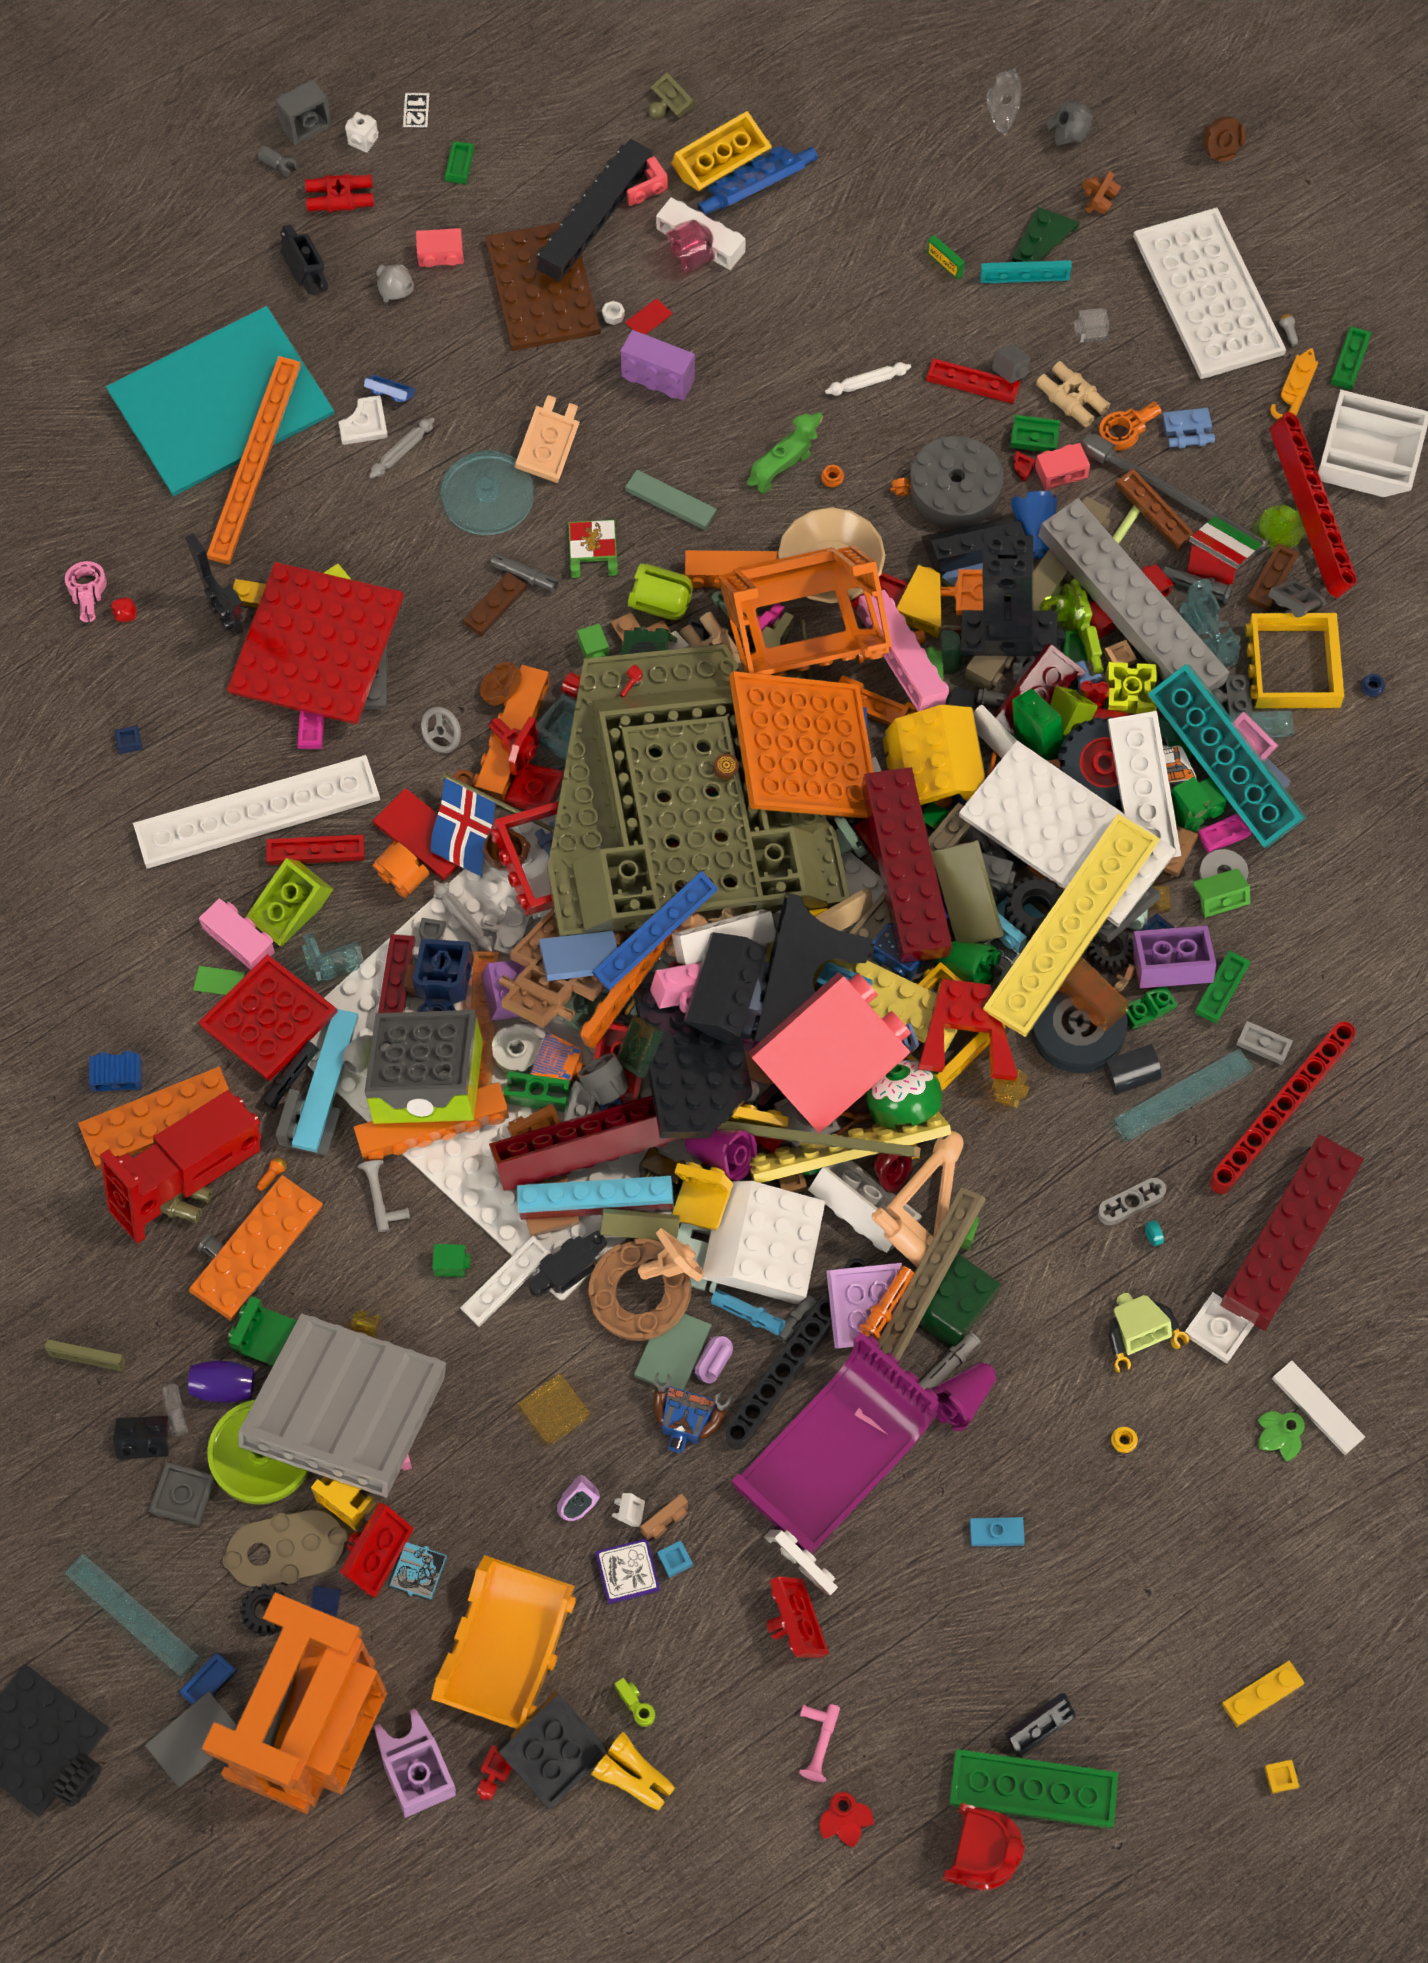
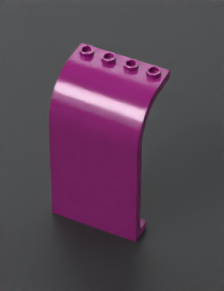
[732,1332,939,1554]

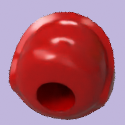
[111,597,137,622]

